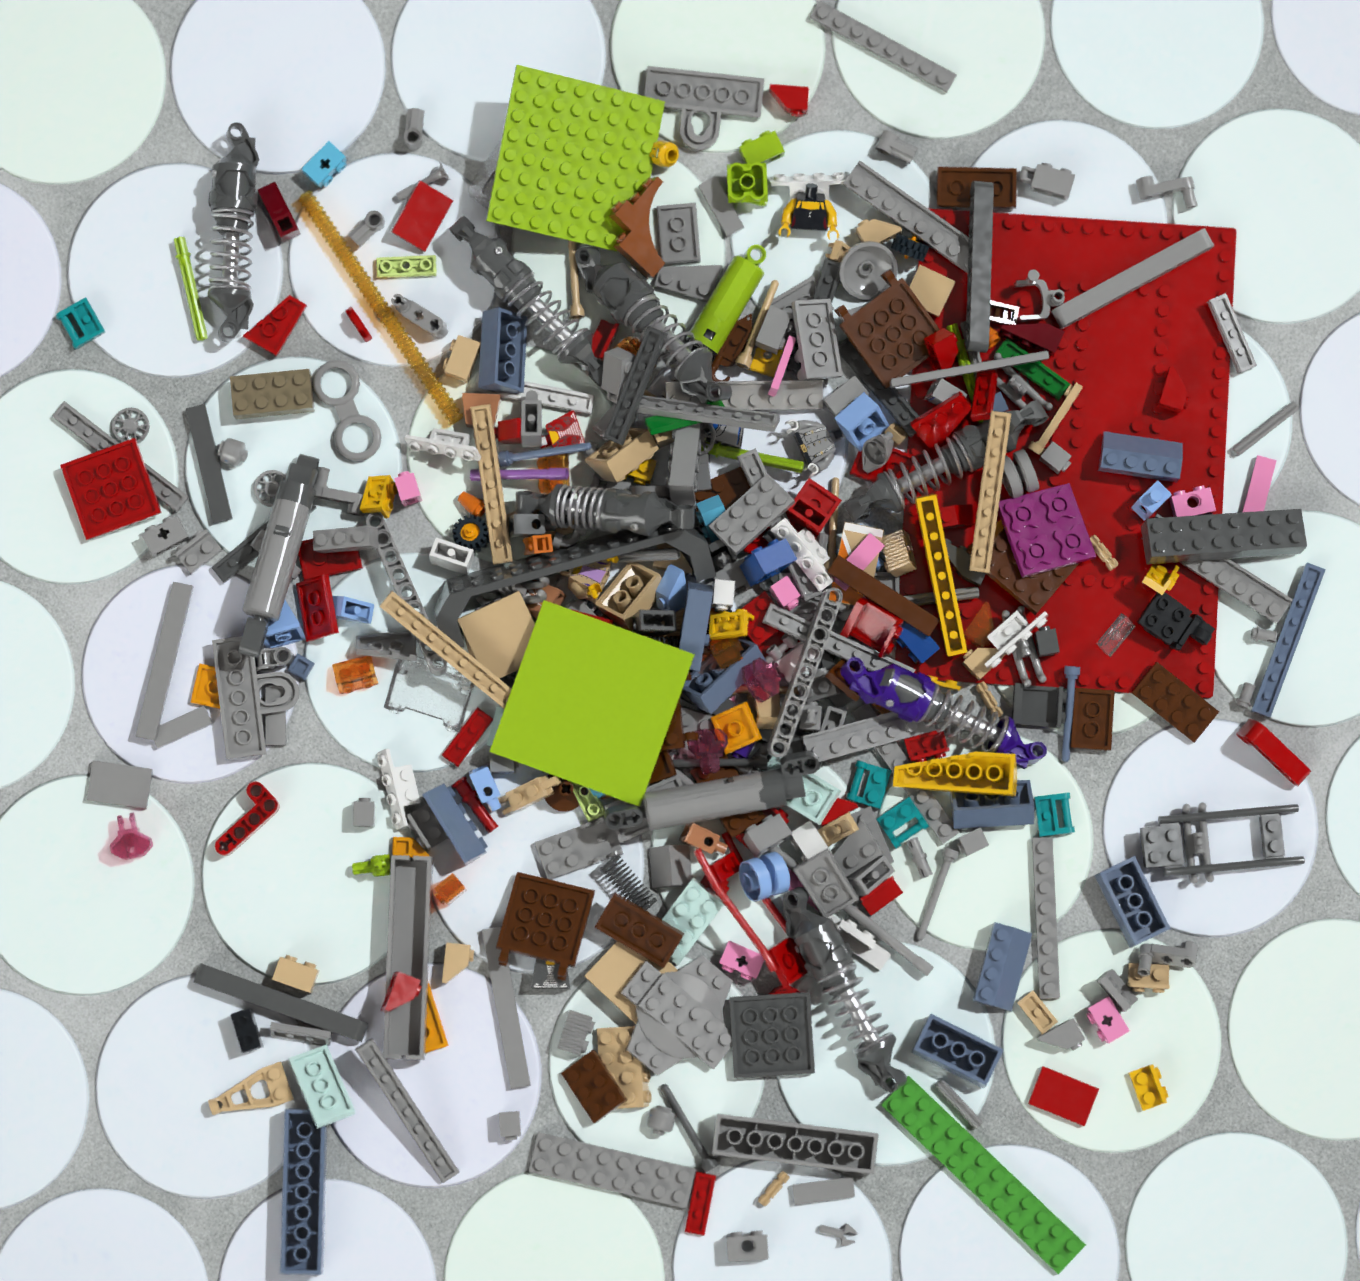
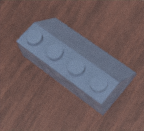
[478,307,528,393]
[1098,432,1183,482]
[682,637,766,714]
[950,780,1034,829]
[422,784,488,865]
[972,922,1032,1012]

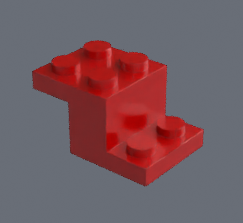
[785,478,842,539]
[741,591,800,664]

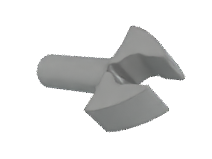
[819,1224,858,1246]

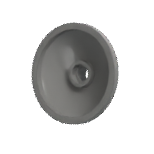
[839,241,898,300]

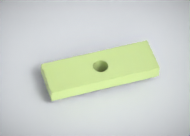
[376,255,437,278]
[567,780,605,822]

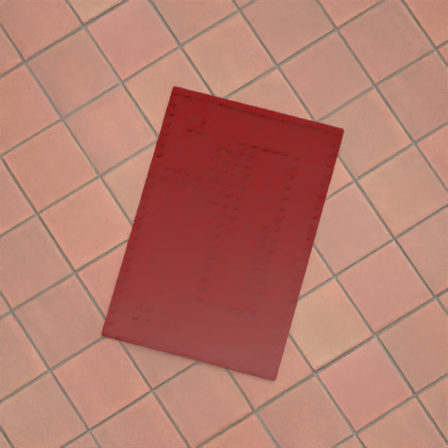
[895,208,1237,698]

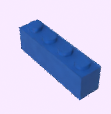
[872,601,940,665]

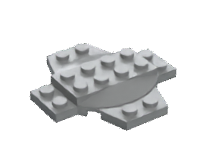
[620,955,733,1076]

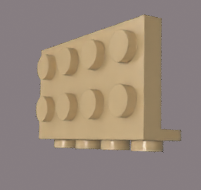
[597,1026,652,1109]

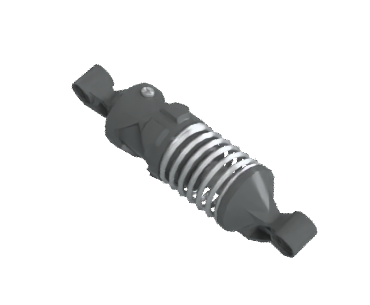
[515,484,694,536]

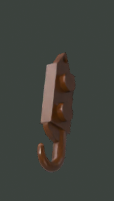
[712,313,753,381]

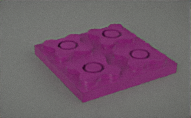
[998,483,1096,578]

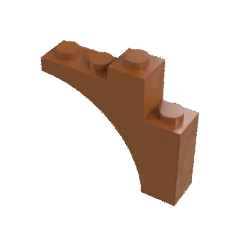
[609,176,665,279]

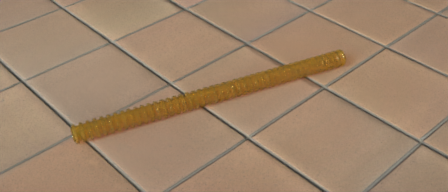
[298,191,464,425]

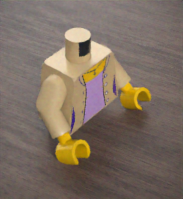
[560,555,620,603]

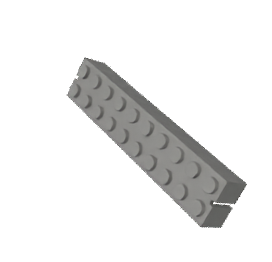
[383,855,433,1060]

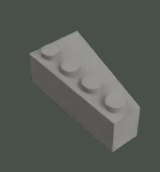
[666,423,703,509]

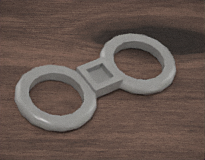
[313,360,382,461]

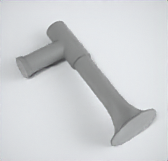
[396,162,450,201]

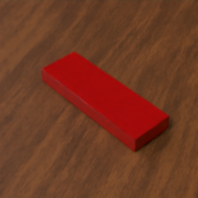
[970,370,998,421]
[442,707,493,767]
[685,1171,716,1236]

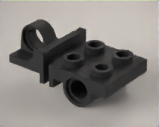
[1137,592,1215,651]

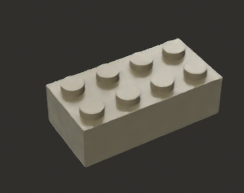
[230,369,315,420]

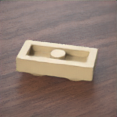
[817,812,859,847]
[1017,990,1058,1035]

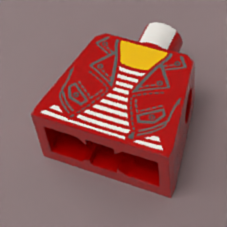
[540,410,585,449]

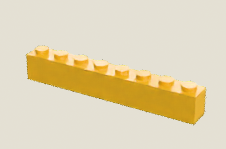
[915,494,967,656]

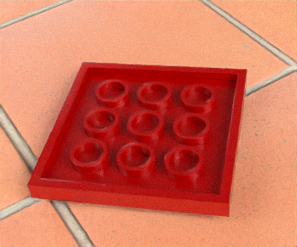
[60,438,162,540]

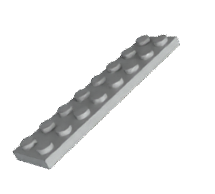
[529,1132,696,1208]

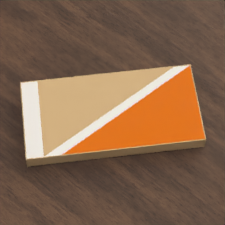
[829,522,884,606]

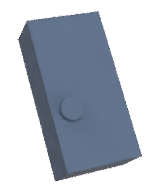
[678,582,713,671]
[1094,856,1171,948]
[911,1014,1004,1089]

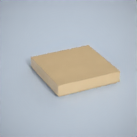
[909,265,956,318]

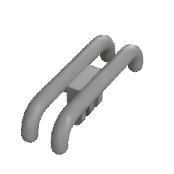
[988,353,1053,411]
[476,576,549,605]
[1002,606,1047,687]
[1182,802,1214,884]

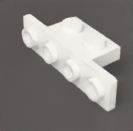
[769,172,848,200]
[404,428,481,461]
[771,518,834,592]
[984,611,1048,668]
[377,748,421,830]
[821,915,891,970]

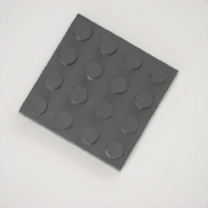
[729,992,815,1078]

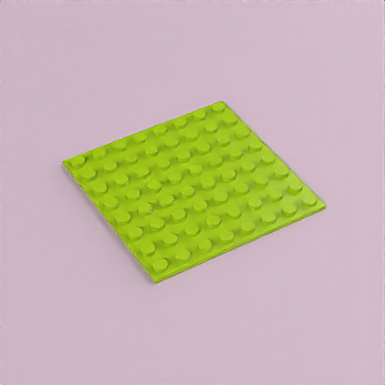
[486,65,665,252]
[489,600,695,807]

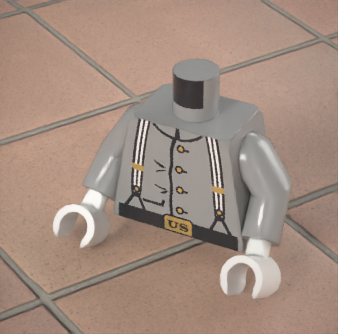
[785,419,843,478]

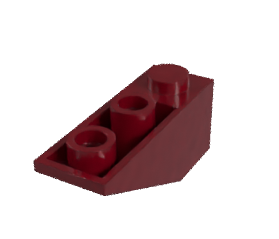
[258,182,301,242]
[999,323,1065,356]

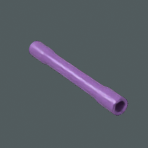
[470,468,569,481]

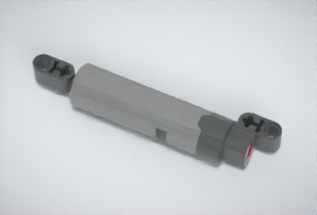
[239,454,320,658]
[604,751,820,830]

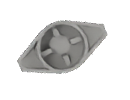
[862,432,894,473]

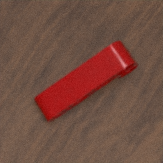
[1236,718,1311,787]
[215,781,280,856]

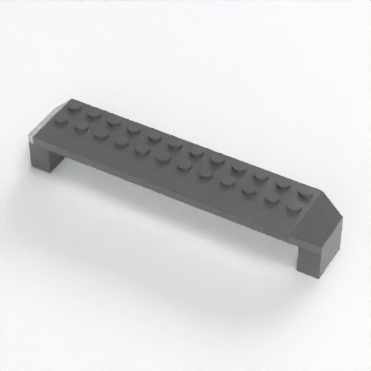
[434,521,716,648]

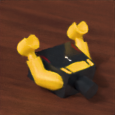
[778,183,839,240]

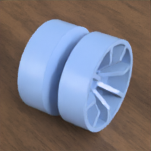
[739,852,790,902]

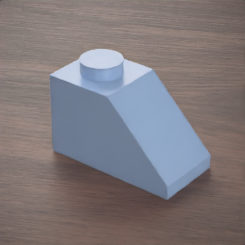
[656,564,687,611]
[332,596,374,624]

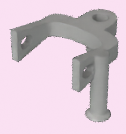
[1014,269,1065,322]

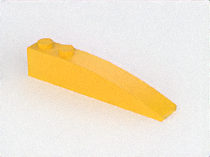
[893,752,1017,797]

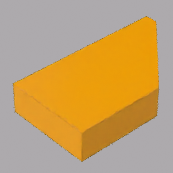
[392,837,430,858]

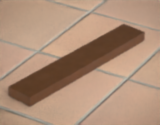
[827,555,940,637]

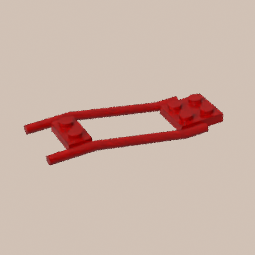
[693,832,808,988]

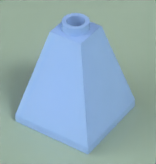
[264,601,306,648]

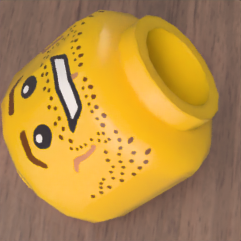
[650,140,679,167]

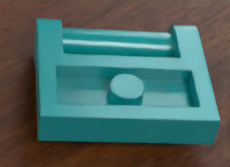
[56,297,106,350]
[845,760,891,809]
[1034,793,1075,837]
[876,797,930,849]

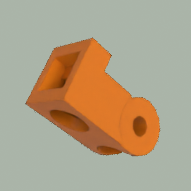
[522,534,553,555]

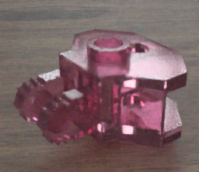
[742,657,785,703]
[687,728,728,775]
[110,813,153,860]

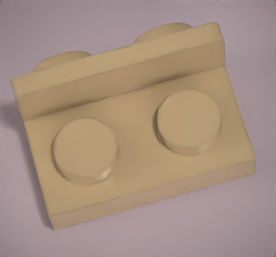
[1127,963,1170,993]

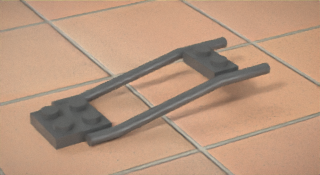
[1139,804,1305,876]

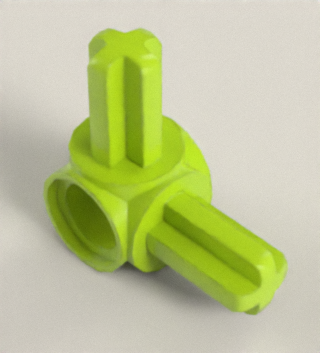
[352,854,391,877]

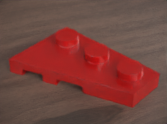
[243,295,307,356]
[911,391,972,454]

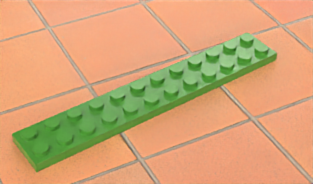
[881,1076,1086,1275]

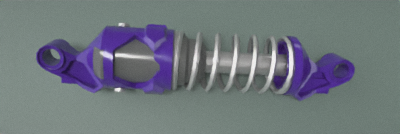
[840,657,1047,770]

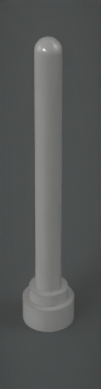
[916,847,959,941]

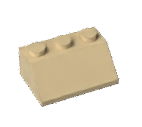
[584,427,659,483]
[594,562,662,632]

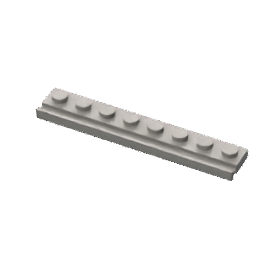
[843,160,969,273]
[665,380,823,410]
[1141,514,1293,624]
[801,695,954,765]

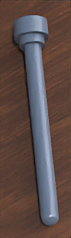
[498,442,592,467]
[1062,666,1081,762]

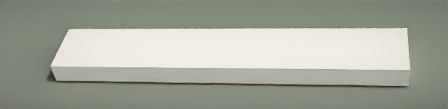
[474,372,595,415]

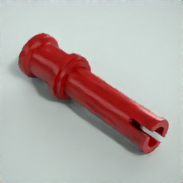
[451,776,498,834]

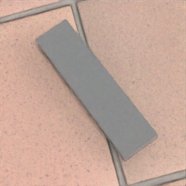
[1207,293,1257,374]

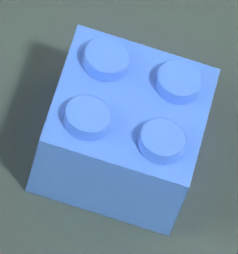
[834,392,890,452]

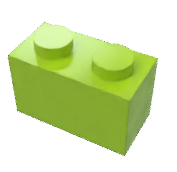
[739,130,785,164]

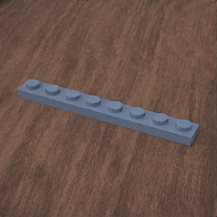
[1251,562,1326,718]

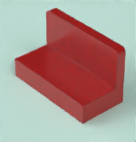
[592,319,620,361]
[859,876,903,916]

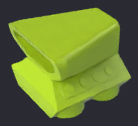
[727,162,768,206]

